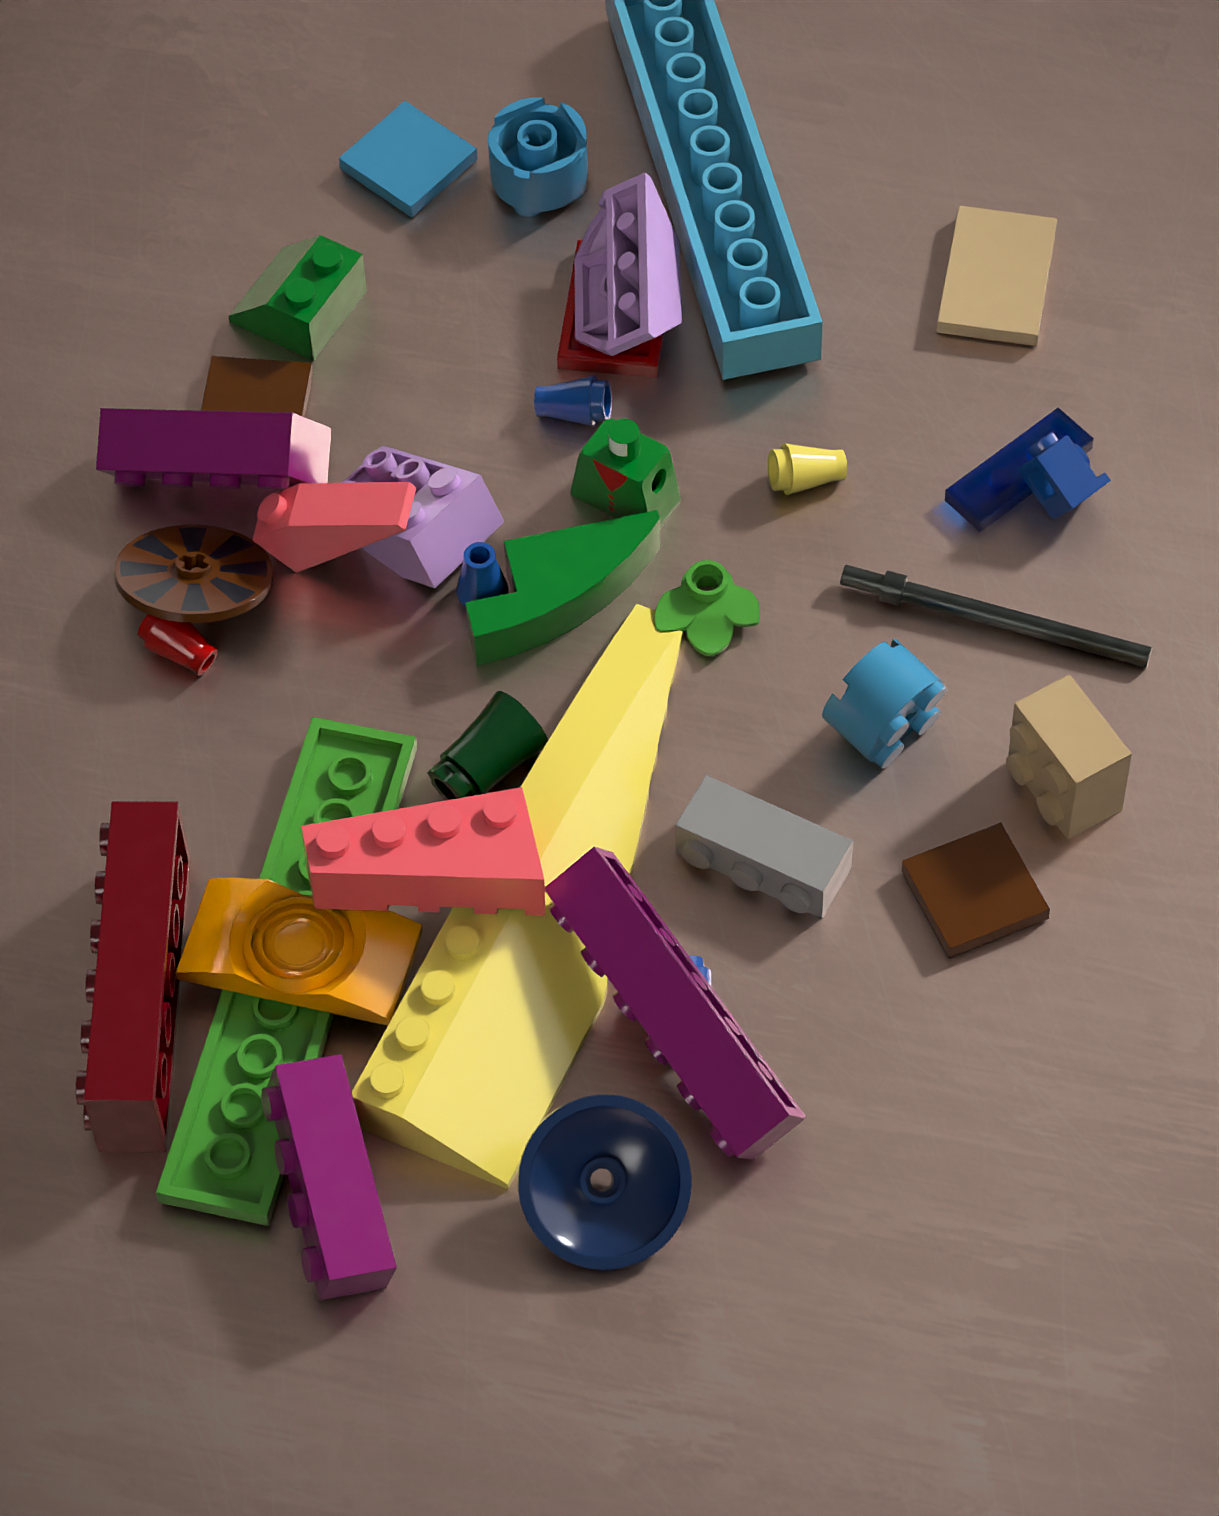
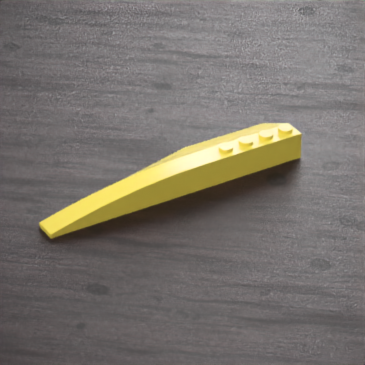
[351,604,684,1189]

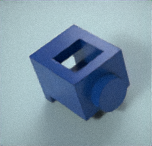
[1017,432,1111,520]

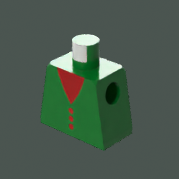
[571,418,681,529]

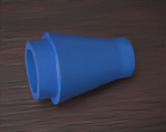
[534,375,612,426]
[456,542,509,607]

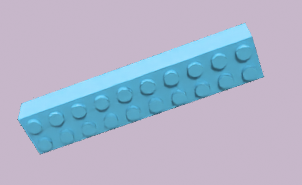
[605,0,823,380]

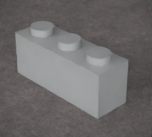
[675,775,853,919]

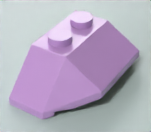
[574,172,682,356]

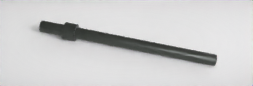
[840,564,1152,668]

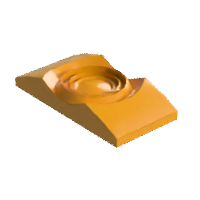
[176,877,423,1026]

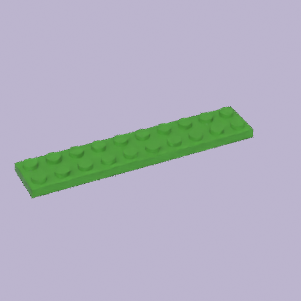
[156,717,417,1226]

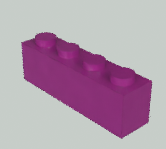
[261,1054,397,1300]

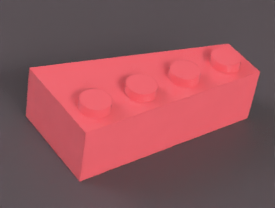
[301,787,545,916]

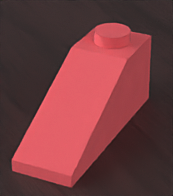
[252,482,416,573]

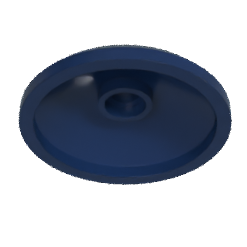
[518,1094,692,1270]

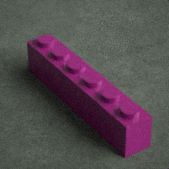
[545,846,807,1160]

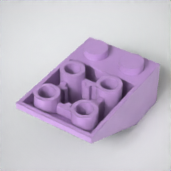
[340,445,505,588]

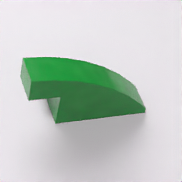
[465,510,661,666]

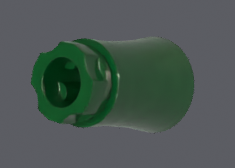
[427,691,548,800]

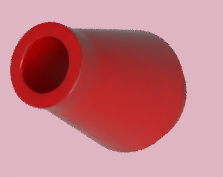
[137,614,218,676]

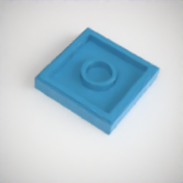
[339,101,478,218]

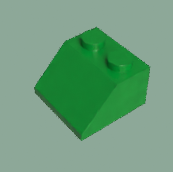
[228,235,367,361]

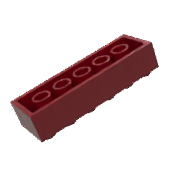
[76,801,190,1152]

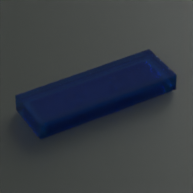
[944,407,1094,532]

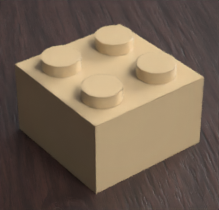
[1006,674,1132,840]

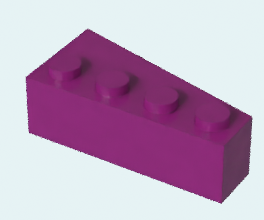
[96,408,331,491]

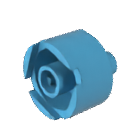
[488,97,588,217]
[822,639,947,769]

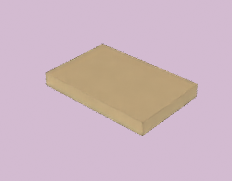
[937,205,1058,346]

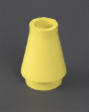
[767,443,847,495]

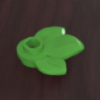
[655,560,760,657]

